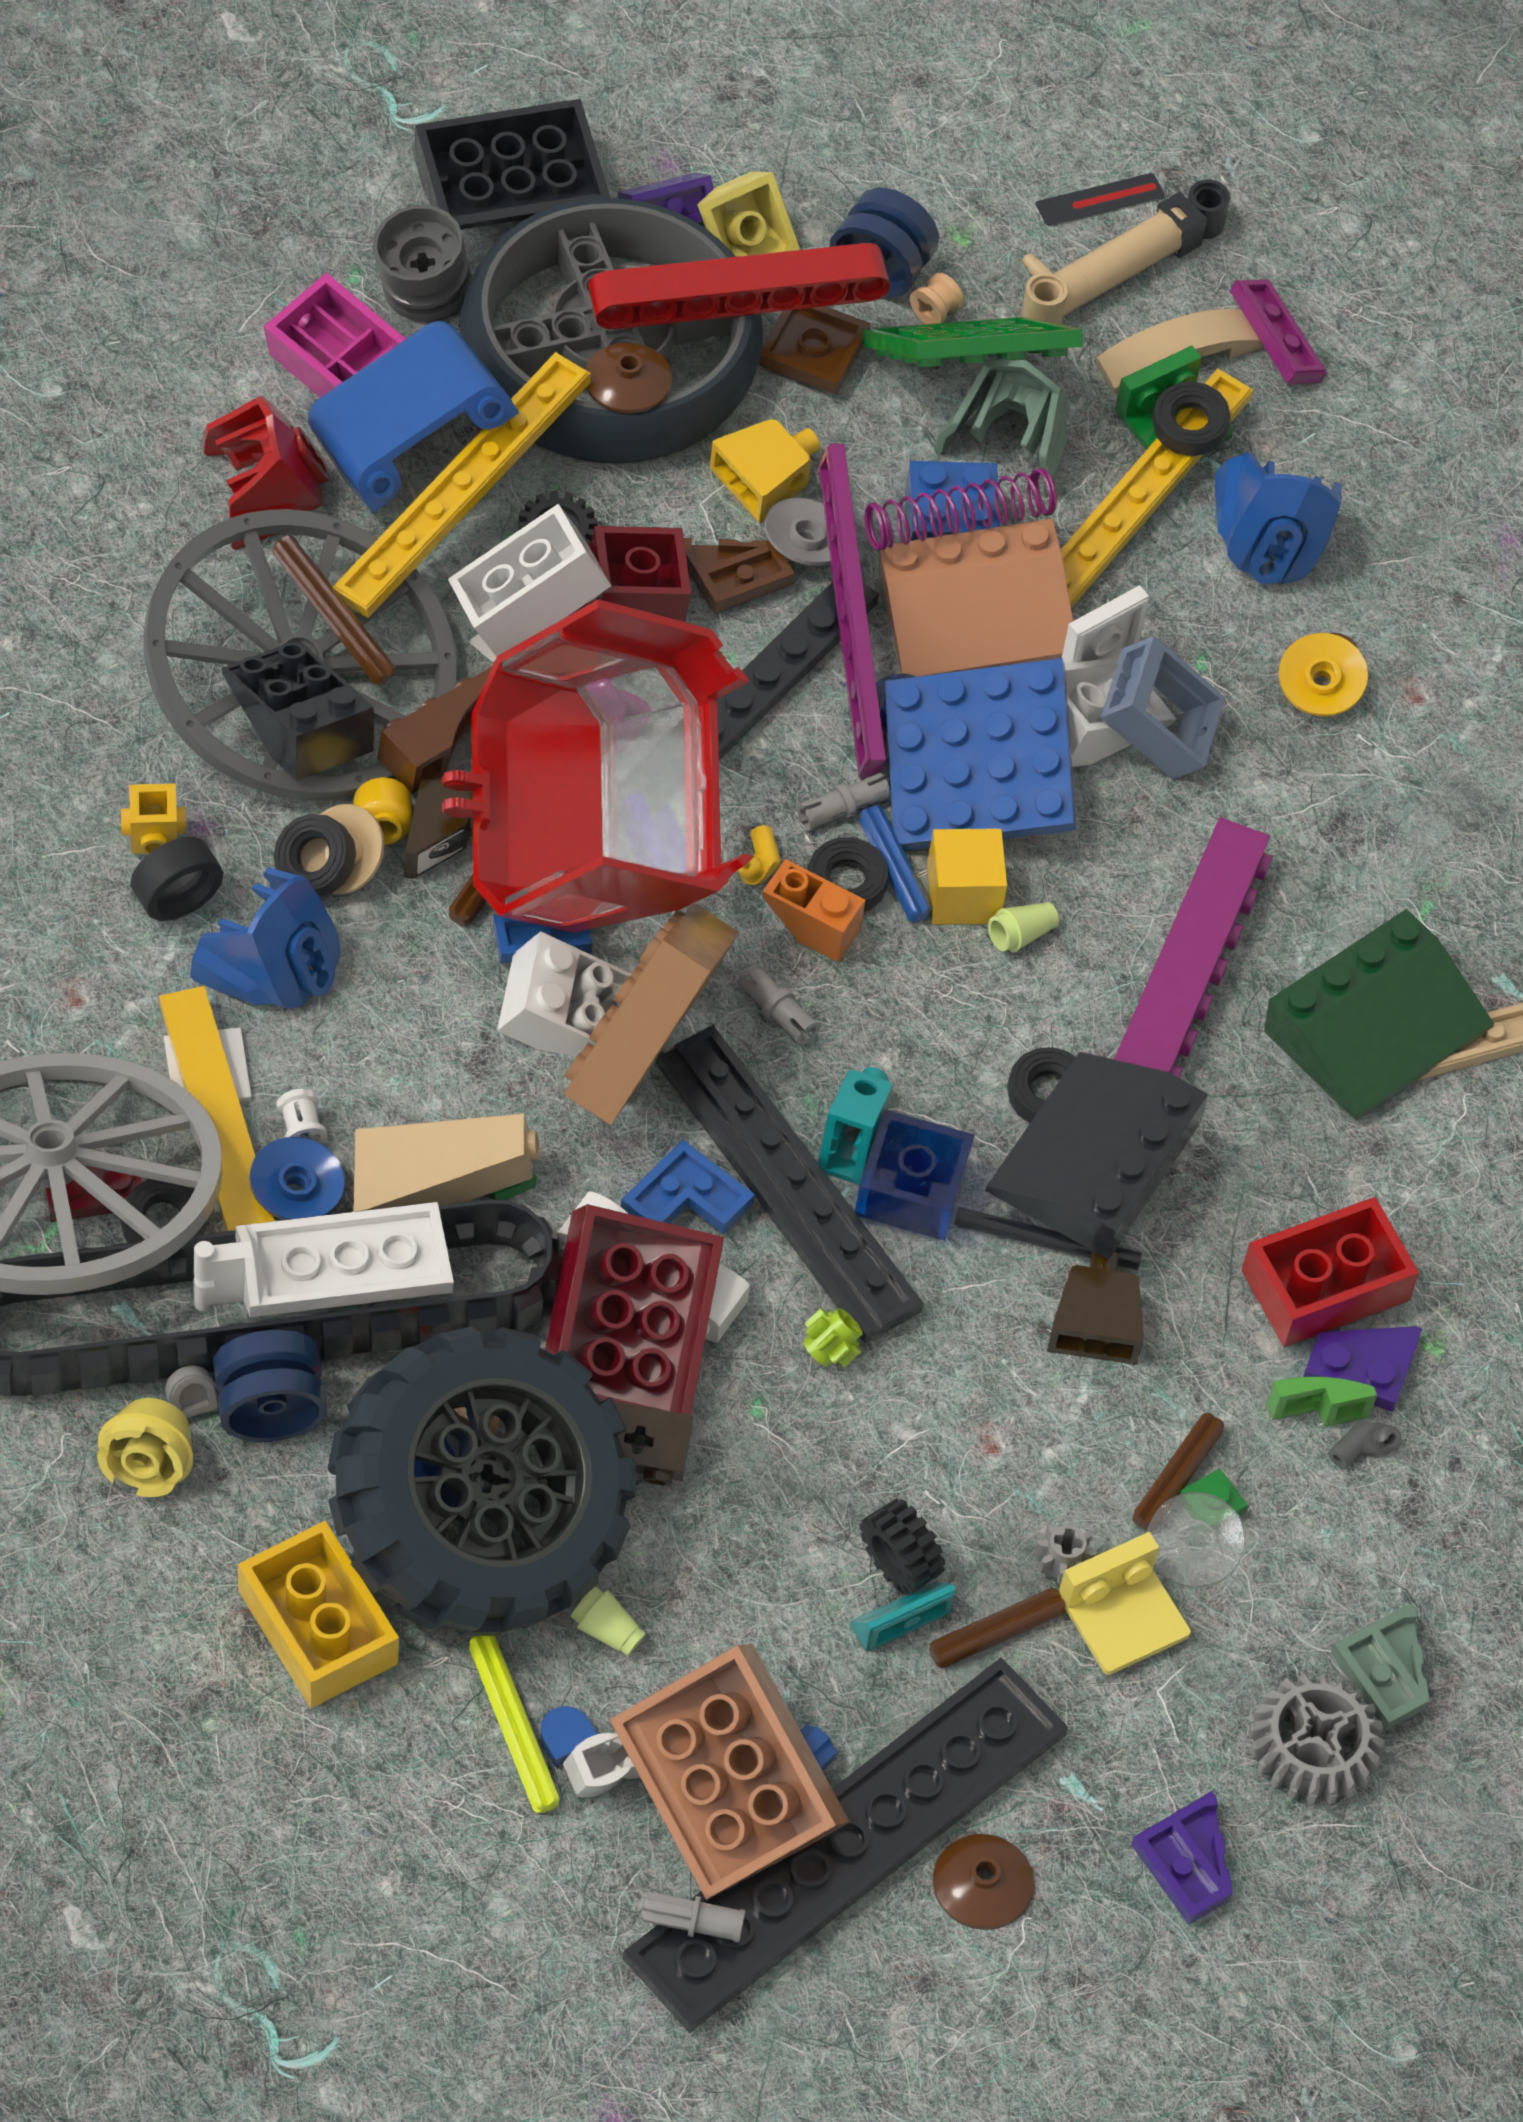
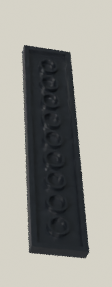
[623,1657,1068,2034]

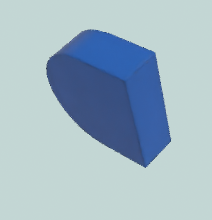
[540,1706,597,1767]

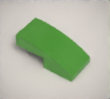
[1267,1377,1377,1427]

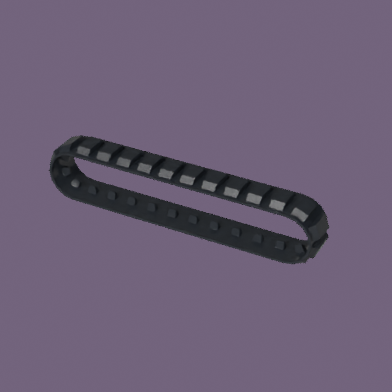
[0,1199,563,1397]

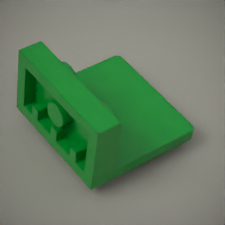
[1115,345,1233,450]

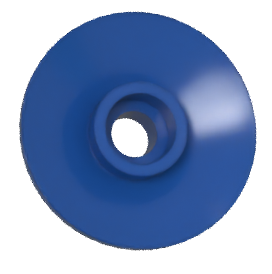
[249,1137,345,1220]

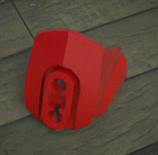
[202,396,330,550]

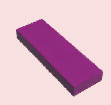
[1229,279,1327,384]

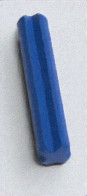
[859,805,932,923]

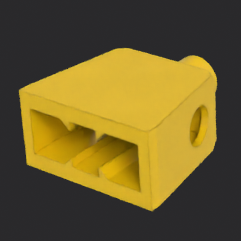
[710,419,820,523]

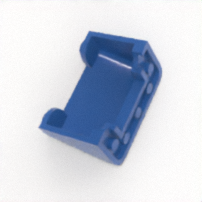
[308,321,519,513]

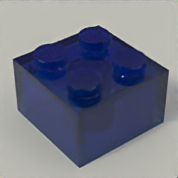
[855,1109,975,1241]

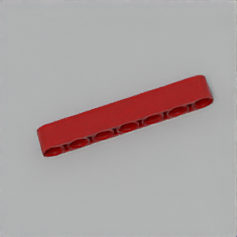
[588,243,891,329]

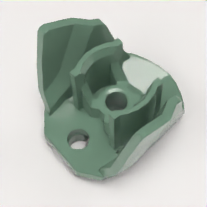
[934,359,1070,496]

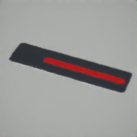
[1035,173,1165,226]

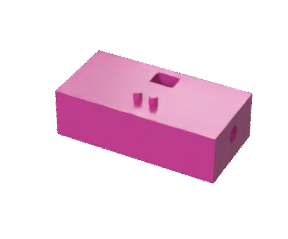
[263,273,406,397]

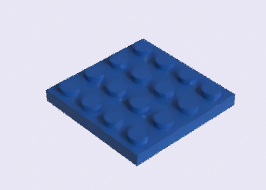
[885,658,1077,851]

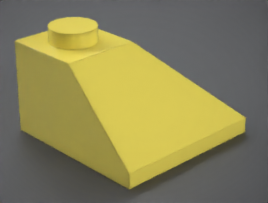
[697,172,800,257]

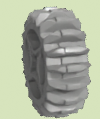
[1249,1673,1385,1806]

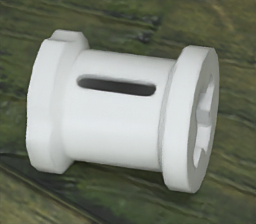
[276,1089,327,1144]

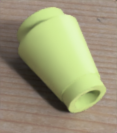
[988,902,1059,952]
[570,1587,646,1657]

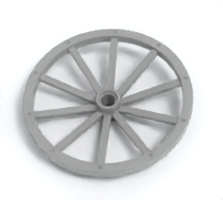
[0,1053,223,1295]

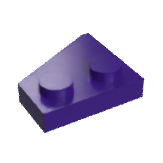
[1303,1326,1422,1412]
[1131,1791,1233,1925]

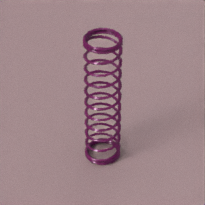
[864,468,1057,551]

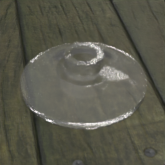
[1148,1492,1245,1588]

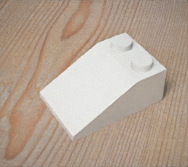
[1065,657,1177,767]

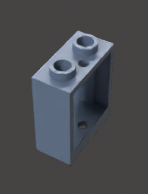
[1100,636,1226,779]

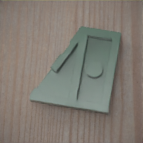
[1331,1603,1430,1731]

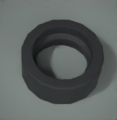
[130,837,224,921]

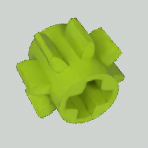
[803,1308,863,1367]

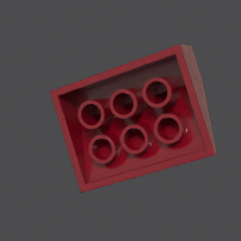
[545,1204,724,1415]

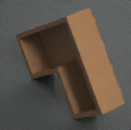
[564,903,740,1125]

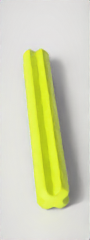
[469,1636,559,1814]

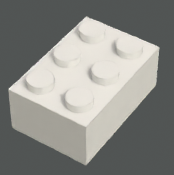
[448,504,611,657]

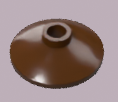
[585,343,672,414]
[933,1834,1034,1930]

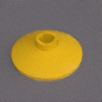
[1278,633,1368,717]

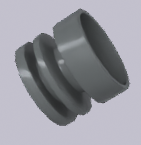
[373,205,472,321]

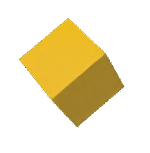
[926,829,1007,925]

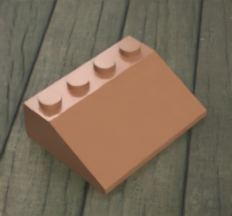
[879,518,1073,679]
[610,1644,850,1900]

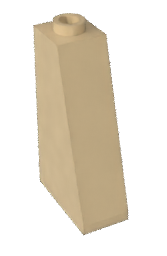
[354,1113,540,1212]

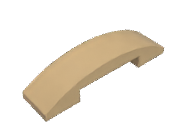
[1096,309,1265,394]

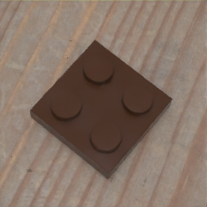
[759,306,871,395]

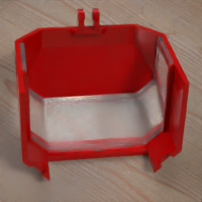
[442,599,754,933]

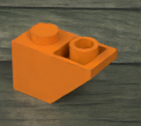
[762,859,865,962]

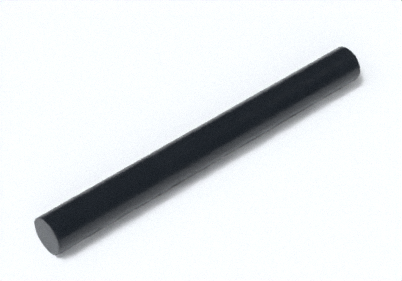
[954,1207,1142,1271]

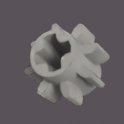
[1034,1520,1097,1585]

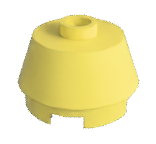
[97,1398,193,1497]

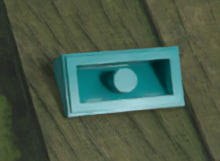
[850,1582,956,1651]

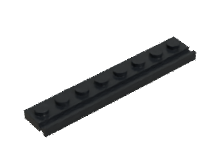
[656,1025,923,1344]

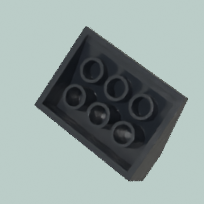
[413,99,611,230]
[985,1052,1208,1260]

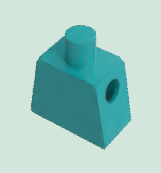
[818,1067,893,1185]

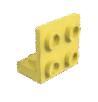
[1059,1532,1191,1675]

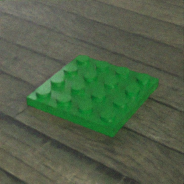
[861,317,1083,367]

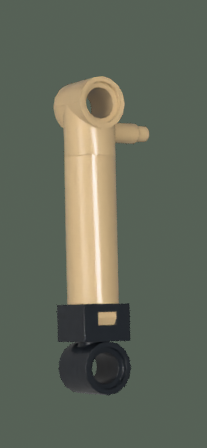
[1021,180,1231,324]

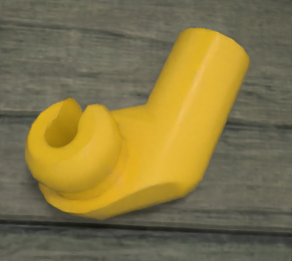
[738,825,781,885]

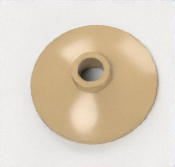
[301,804,384,895]

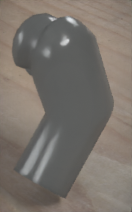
[1328,1422,1402,1469]

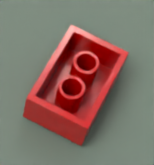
[1241,1196,1419,1348]

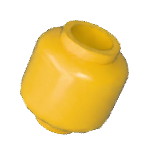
[353,777,413,845]

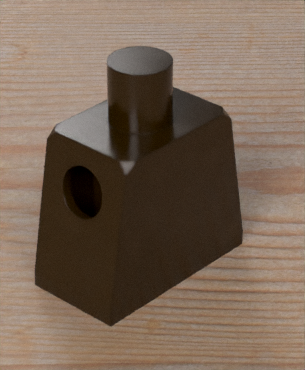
[1047,1251,1144,1365]

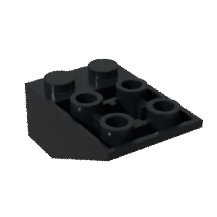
[222,639,374,781]

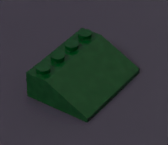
[1264,909,1494,1121]

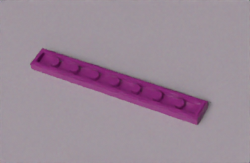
[818,443,886,780]

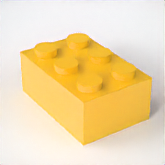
[238,1520,399,1709]

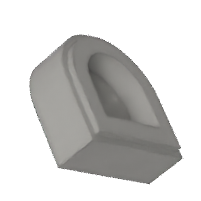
[165,1365,219,1418]

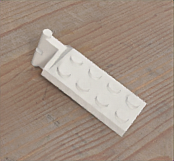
[194,1202,454,1318]

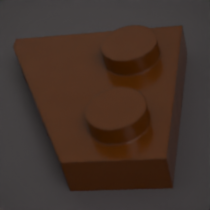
[684,538,795,613]

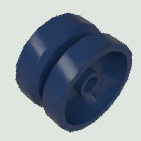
[829,187,940,299]
[213,1330,327,1442]

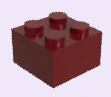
[590,526,691,622]

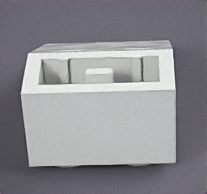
[497,931,631,1056]

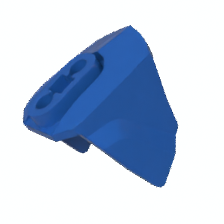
[1215,452,1342,584]
[190,867,341,1009]

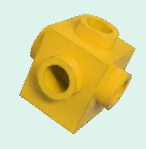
[121,783,186,855]

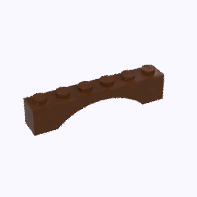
[377,640,618,794]

